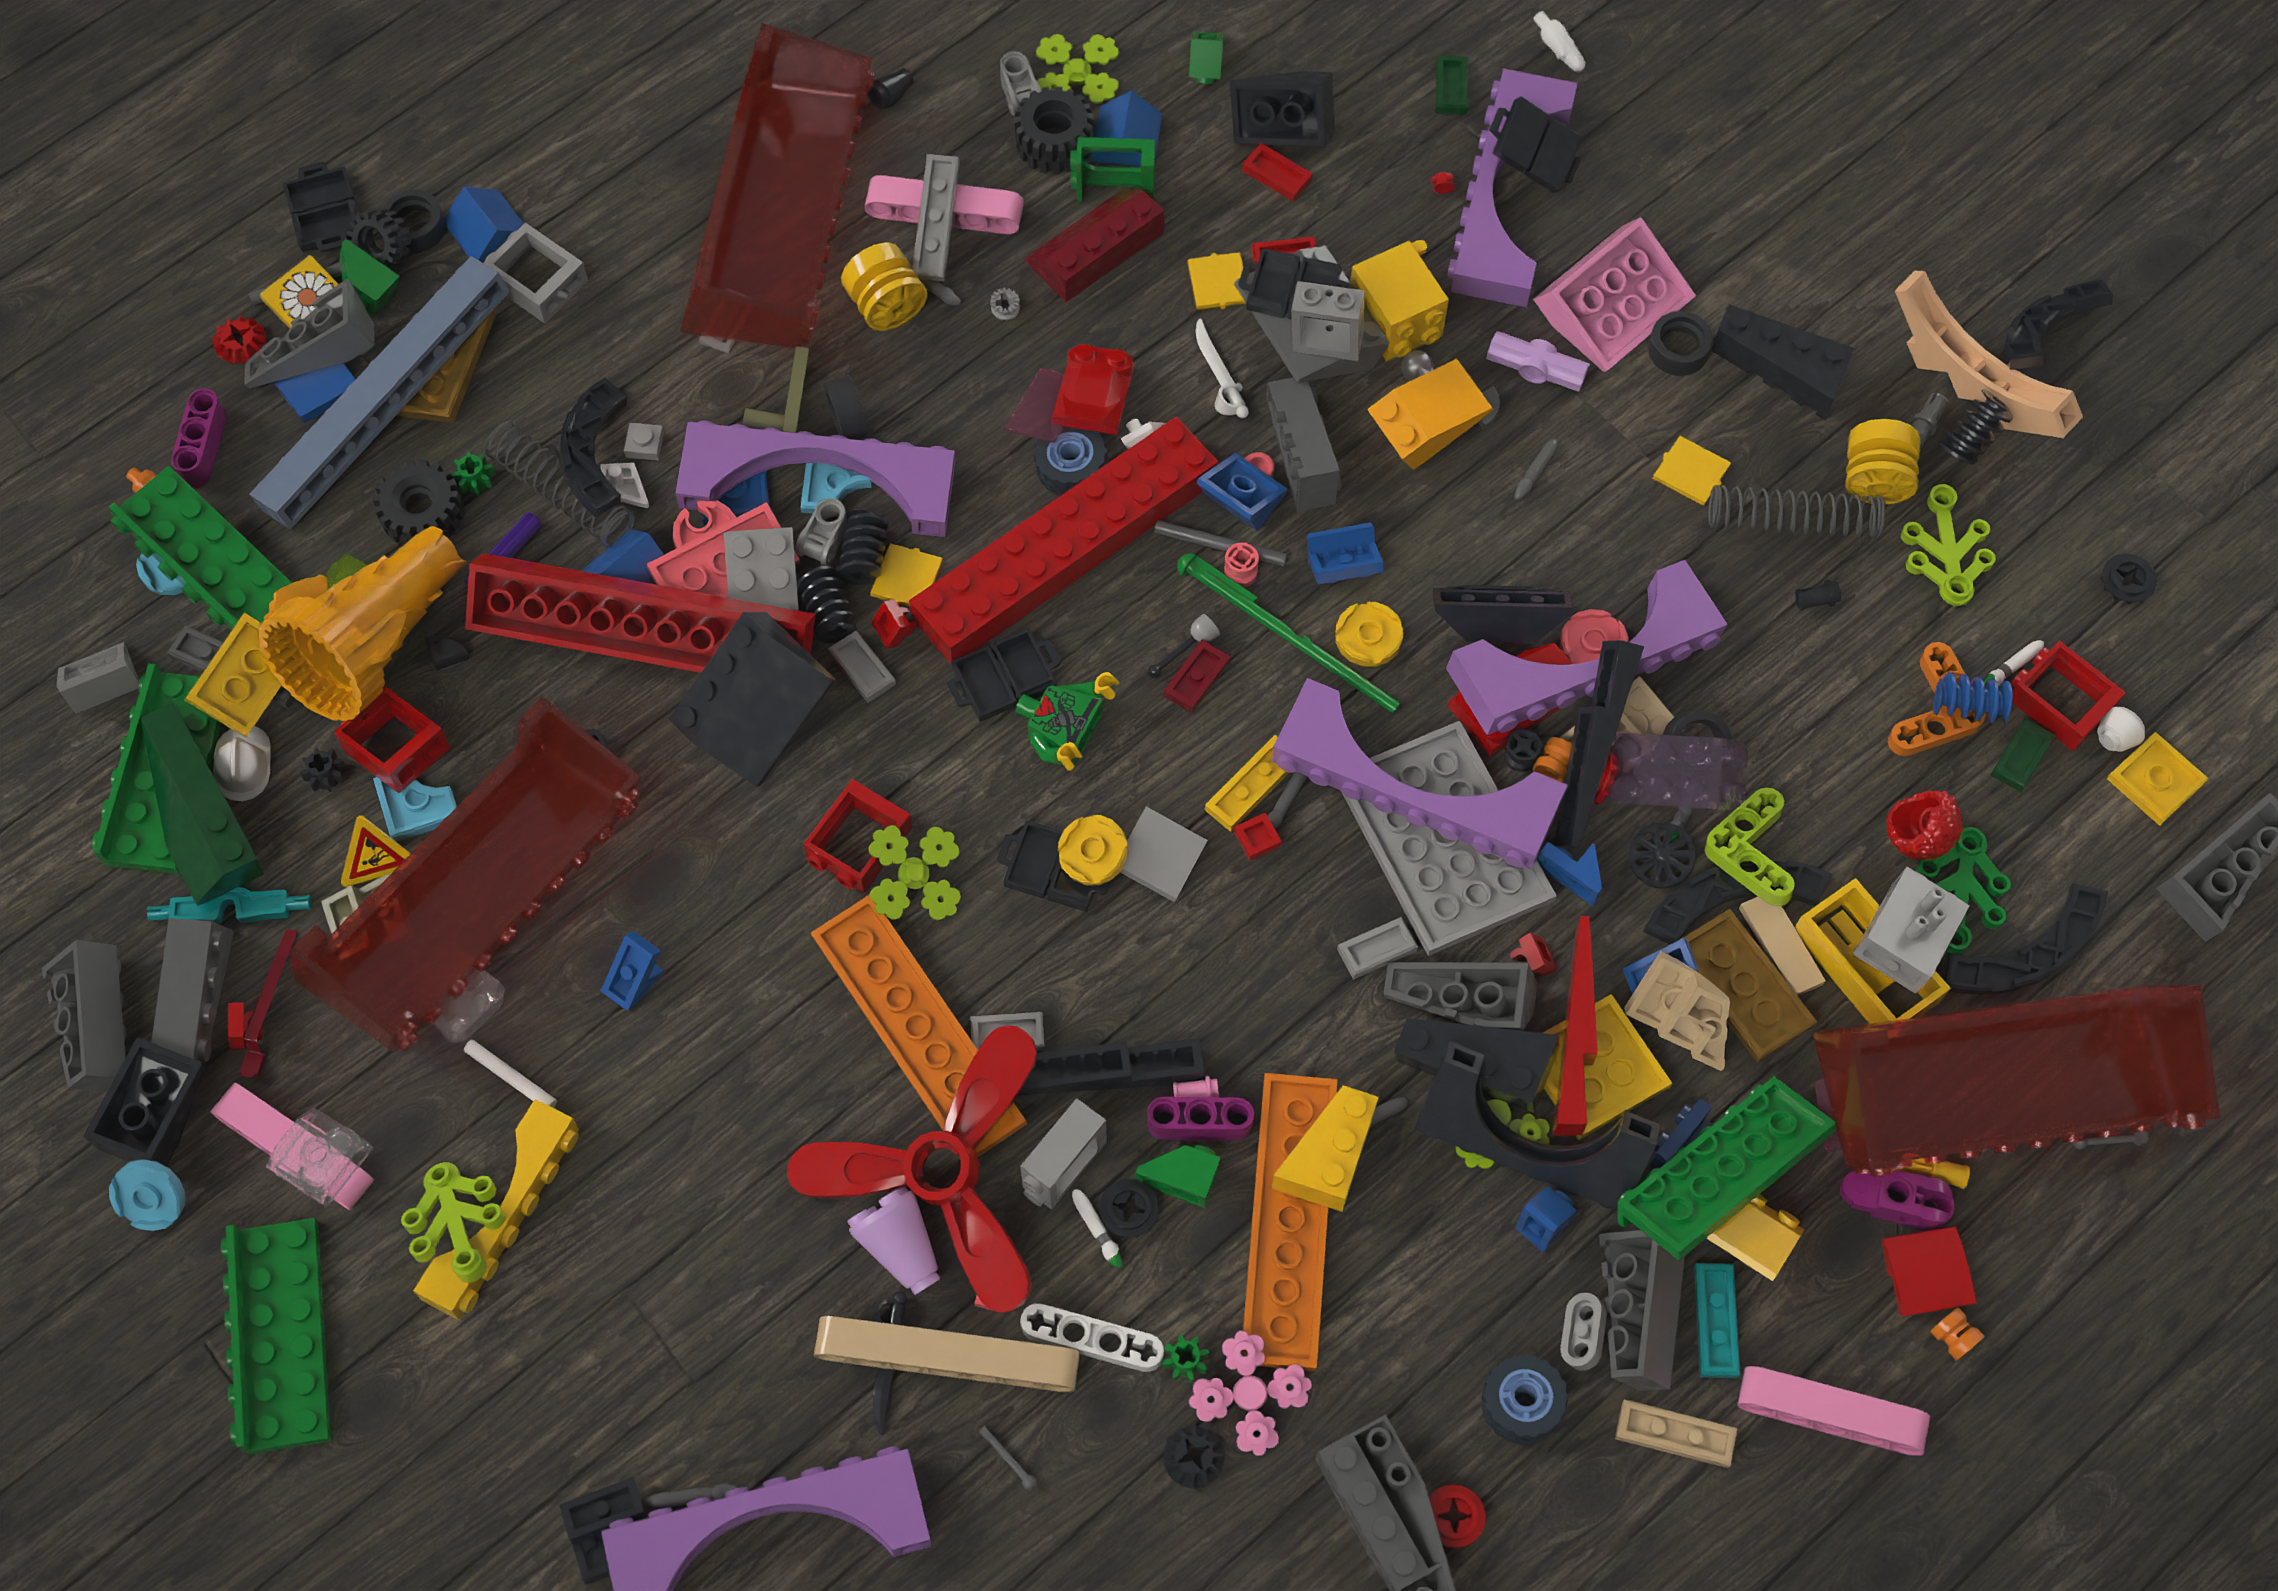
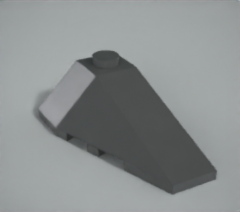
[1384,962,1537,1031]

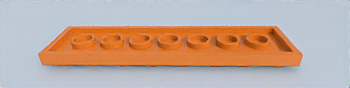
[811,894,1027,1157]
[1241,1073,1338,1372]

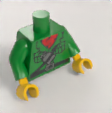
[1015,672,1119,771]

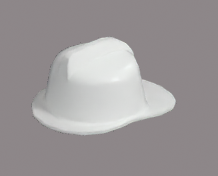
[213,726,271,802]

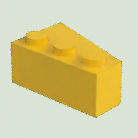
[1272,1085,1378,1212]

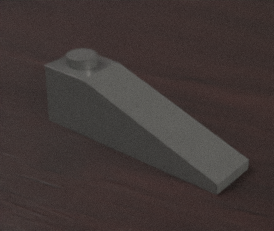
[245,279,375,389]

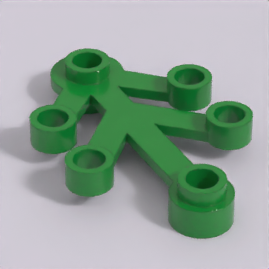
[1916,827,2011,954]

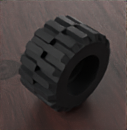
[1014,86,1094,174]

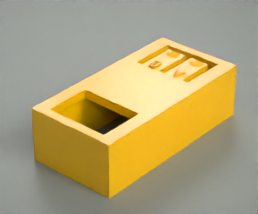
[1794,878,1951,1042]

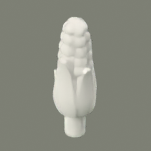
[1534,11,1585,72]

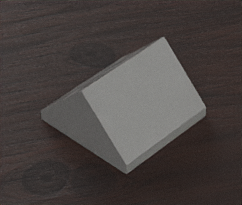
[57,642,139,713]

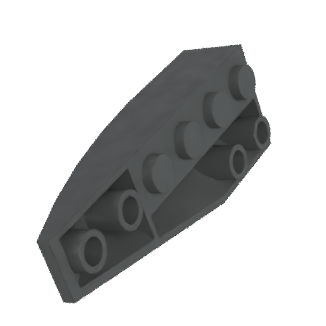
[1315,1415,1455,1591]

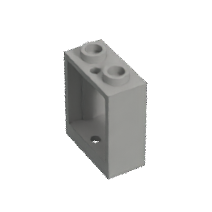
[484,223,588,323]
[1291,281,1364,361]
[1020,1098,1107,1210]

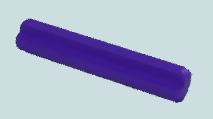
[464,512,541,588]

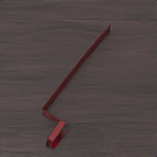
[239,929,298,1078]

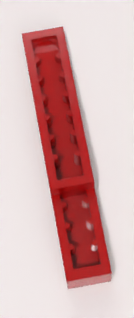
[1553,916,1598,1136]

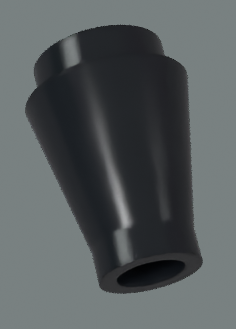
[867,68,913,109]

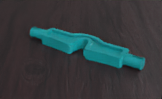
[147,887,312,925]

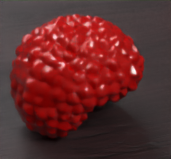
[1885,790,1963,860]

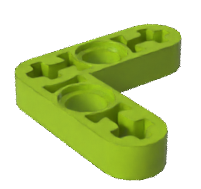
[1705,787,1795,906]

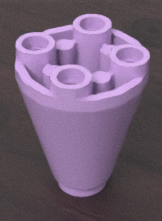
[847,1186,940,1295]

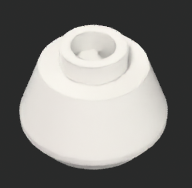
[2097,707,2145,752]

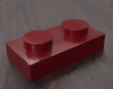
[1163,640,1230,714]

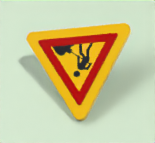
[341,816,418,887]

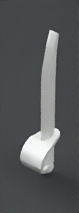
[1196,319,1249,418]

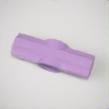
[1486,331,1589,392]

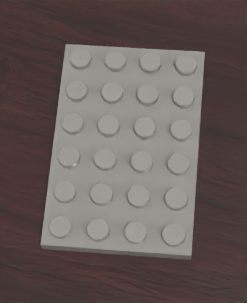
[1342,721,1557,956]

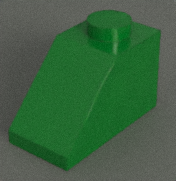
[1189,32,1224,84]
[339,239,400,318]
[1135,1145,1221,1208]

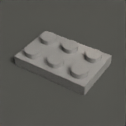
[724,527,799,611]

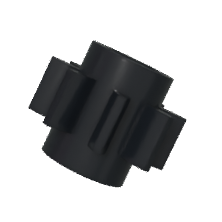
[300,748,347,792]

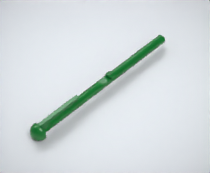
[1177,553,1401,714]

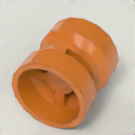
[1533,737,1572,783]
[1930,1307,1985,1361]

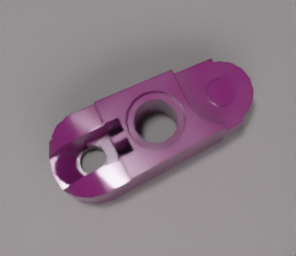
[1840,1167,1954,1230]

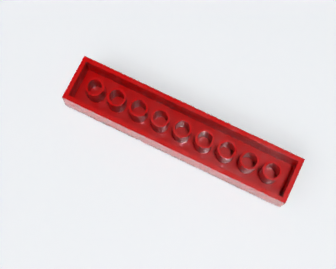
[909,417,1218,665]
[465,553,815,673]

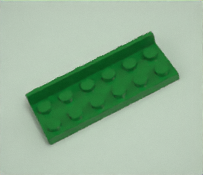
[108,465,292,631]
[92,663,222,874]
[1618,1077,1836,1261]
[221,1218,331,1455]

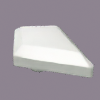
[1121,419,1166,449]
[601,463,649,508]

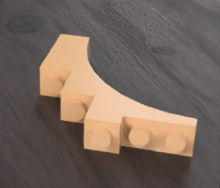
[1895,271,2083,438]

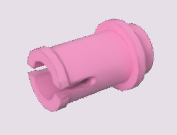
[1173,1076,1219,1097]

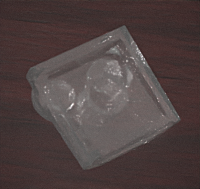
[404,948,505,1042]
[267,1108,373,1208]

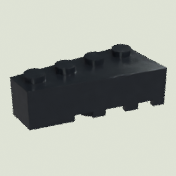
[1712,304,1854,421]

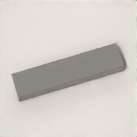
[912,154,960,281]

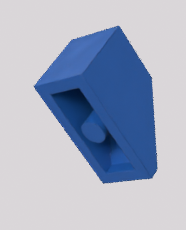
[1515,1186,1577,1253]

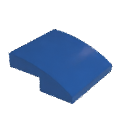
[274,363,355,424]

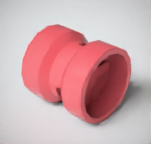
[1224,543,1259,588]

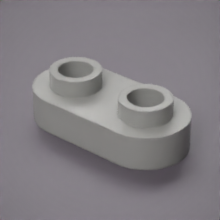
[1561,1293,1607,1371]

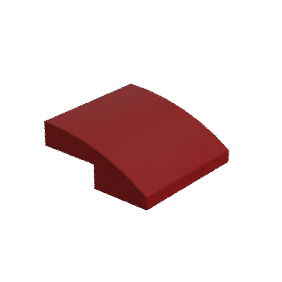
[1881,1226,1976,1316]

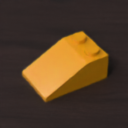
[1367,359,1494,470]

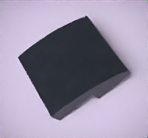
[559,1477,648,1585]

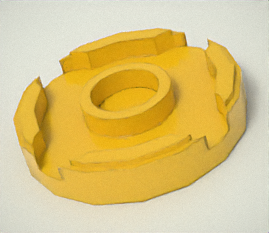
[1335,602,1403,667]
[1058,815,1129,885]

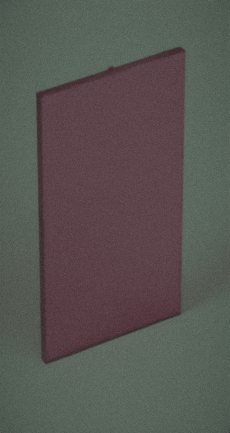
[1004,368,1064,443]

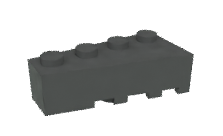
[1266,377,1342,512]
[2156,793,2278,942]
[151,918,235,1070]

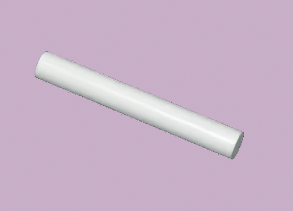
[464,1039,557,1108]

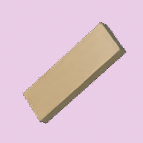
[1739,897,1826,996]
[1615,1399,1737,1468]

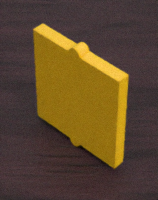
[1188,252,1246,310]
[1653,436,1731,506]
[870,543,943,607]

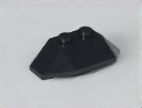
[1433,585,1573,645]

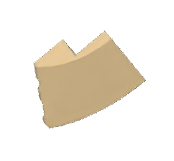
[1560,676,1685,773]
[1624,951,1730,1071]

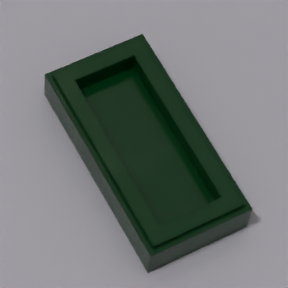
[1435,56,1468,115]
[1990,718,2056,792]

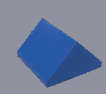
[1091,90,1162,167]
[445,186,524,263]
[1197,453,1288,532]
[581,529,664,585]

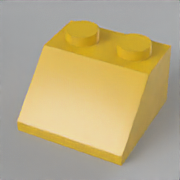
[1707,1194,1804,1281]

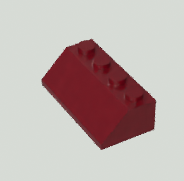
[1025,189,1164,303]

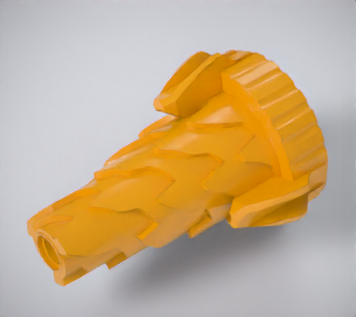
[258,526,466,721]

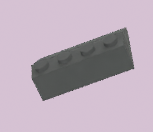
[1234,246,1390,383]

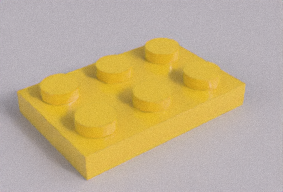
[185,612,282,738]

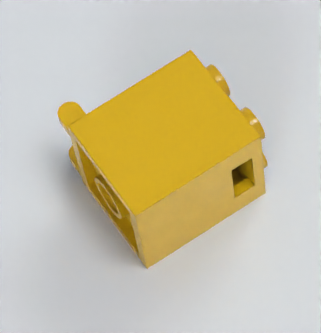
[1350,240,1449,361]

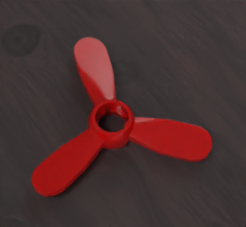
[787,1025,1037,1313]

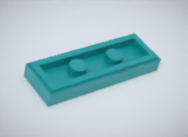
[1694,1263,1740,1378]

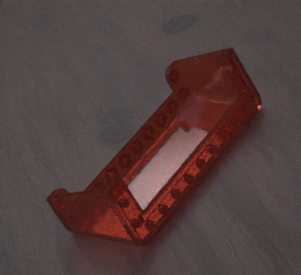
[680,23,875,348]
[289,696,641,1053]
[1813,985,2220,1176]

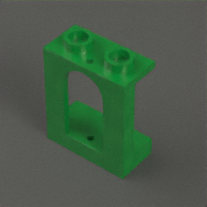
[1070,137,1155,202]

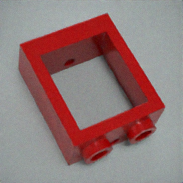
[2011,640,2126,752]
[334,687,450,794]
[803,779,912,893]

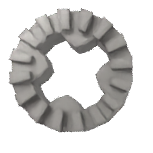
[990,288,1020,320]

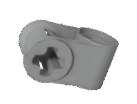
[1000,52,1041,116]
[795,498,847,566]

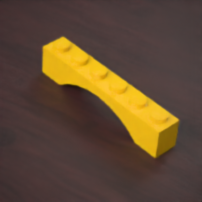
[413,1099,579,1321]

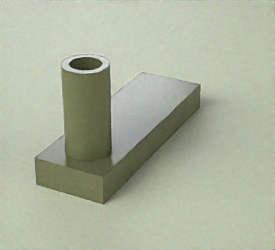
[743,346,809,433]

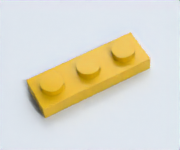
[1205,735,1290,832]

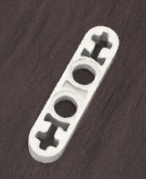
[1021,1304,1164,1372]

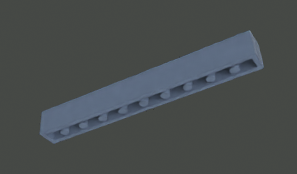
[249,256,510,530]

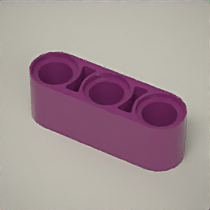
[171,389,226,488]
[1147,1097,1254,1141]

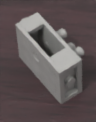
[1853,867,1969,994]

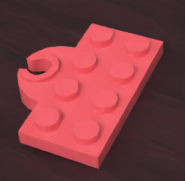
[647,500,800,598]

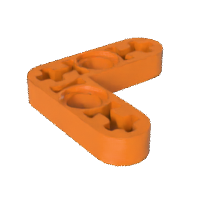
[1887,642,1985,756]

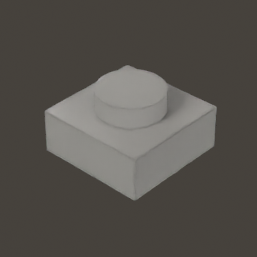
[624,423,664,461]

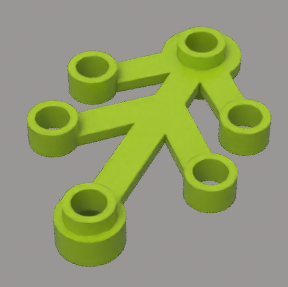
[1901,484,1996,606]
[401,1162,506,1283]

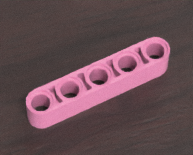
[864,175,1024,234]
[210,1083,374,1210]
[1738,1366,1930,1456]

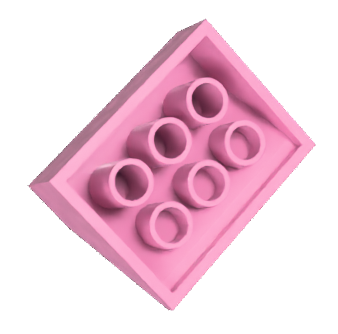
[1533,217,1696,372]

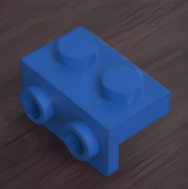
[1307,523,1384,584]

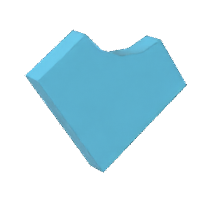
[800,463,872,513]
[373,777,461,842]

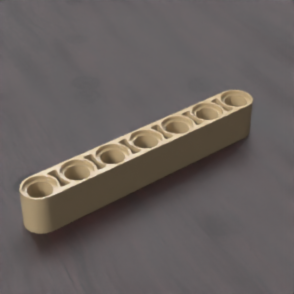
[814,1316,1080,1392]

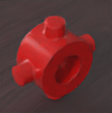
[1431,172,1456,194]

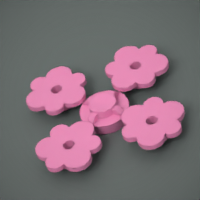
[1189,1331,1312,1456]

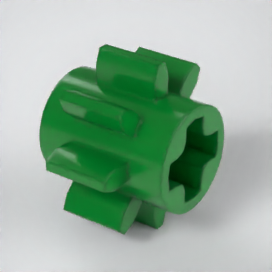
[451,452,495,496]
[1162,1334,1209,1384]

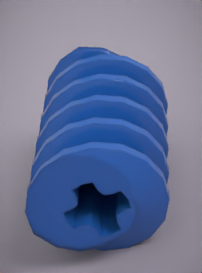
[1933,672,2013,725]

